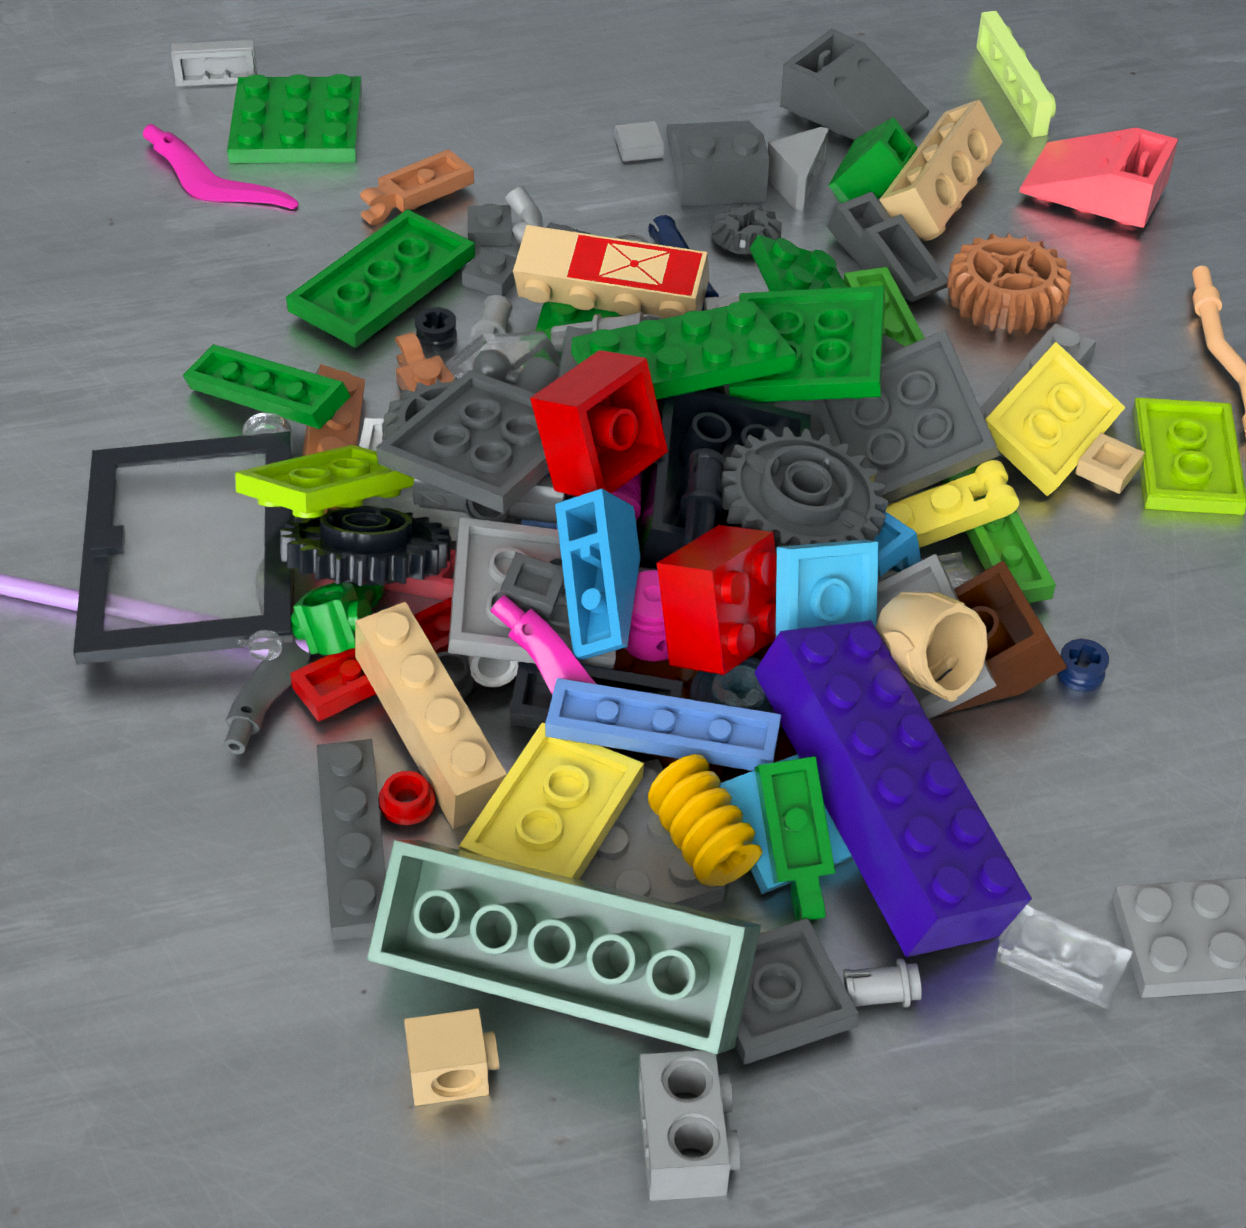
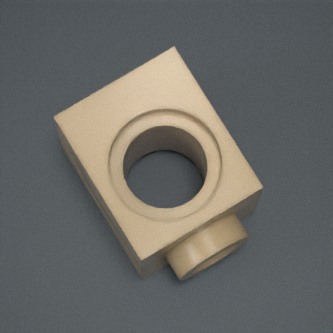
[404,1008,499,1106]

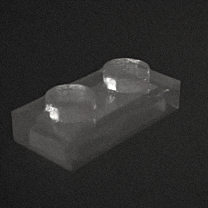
[996,905,1133,1009]

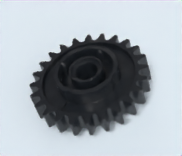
[280,506,451,586]

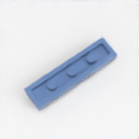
[545,678,781,771]

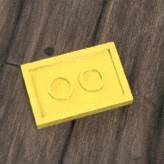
[985,342,1126,497]
[459,722,644,880]

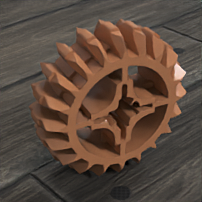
[947,233,1071,335]

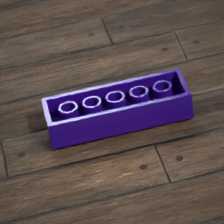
[754,620,1032,957]

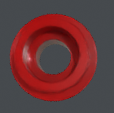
[378,771,436,825]

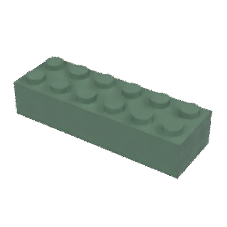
[367,840,761,1054]

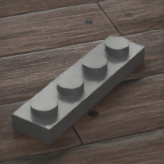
[316,739,386,942]

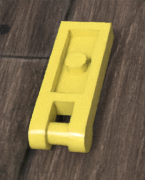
[886,460,1019,548]

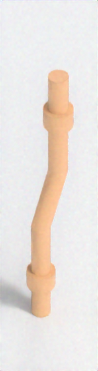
[1192,266,1246,437]

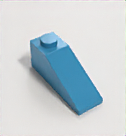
[555,489,640,661]

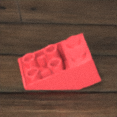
[1019,127,1178,228]

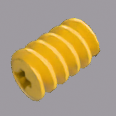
[648,754,763,887]

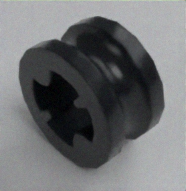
[415,307,457,351]

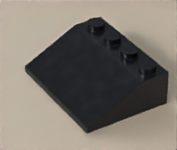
[638,389,811,569]

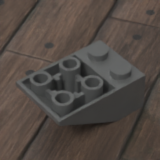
[780,29,929,140]

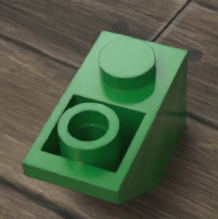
[828,117,918,204]

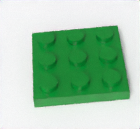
[227,74,362,164]
[729,286,885,403]

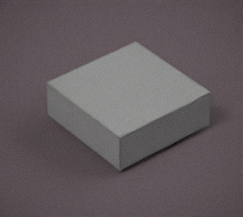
[615,121,664,162]

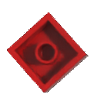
[530,350,668,496]
[657,525,777,675]

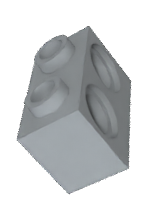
[638,1050,740,1201]

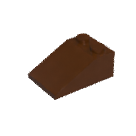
[937,560,1067,716]

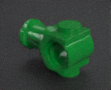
[291,582,385,655]

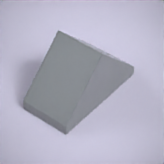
[768,127,829,212]

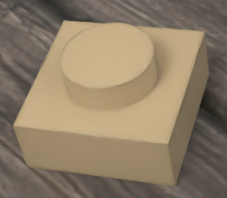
[1075,433,1145,494]

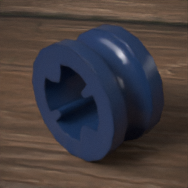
[1057,638,1109,692]

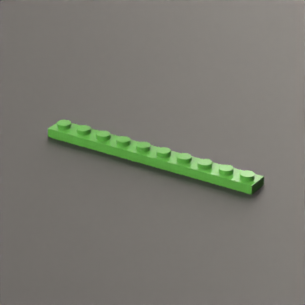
[843,267,1056,603]

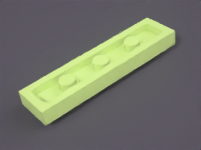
[976,11,1056,137]

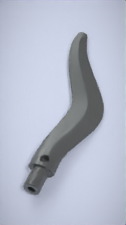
[223,564,311,754]

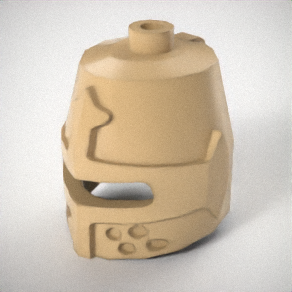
[876,591,988,702]

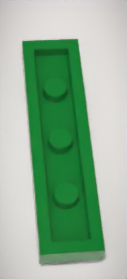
[182,344,351,429]

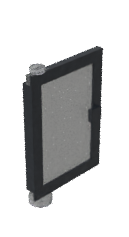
[73,413,294,665]

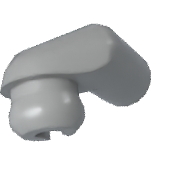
[505,186,543,245]

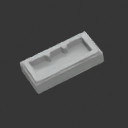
[171,39,258,87]

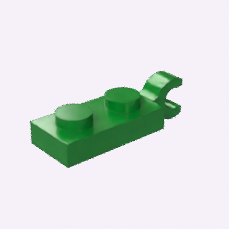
[754,756,835,922]

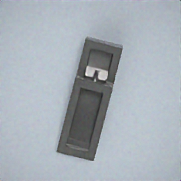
[827,192,948,302]

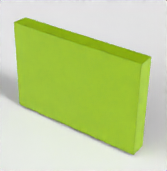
[1132,398,1246,515]

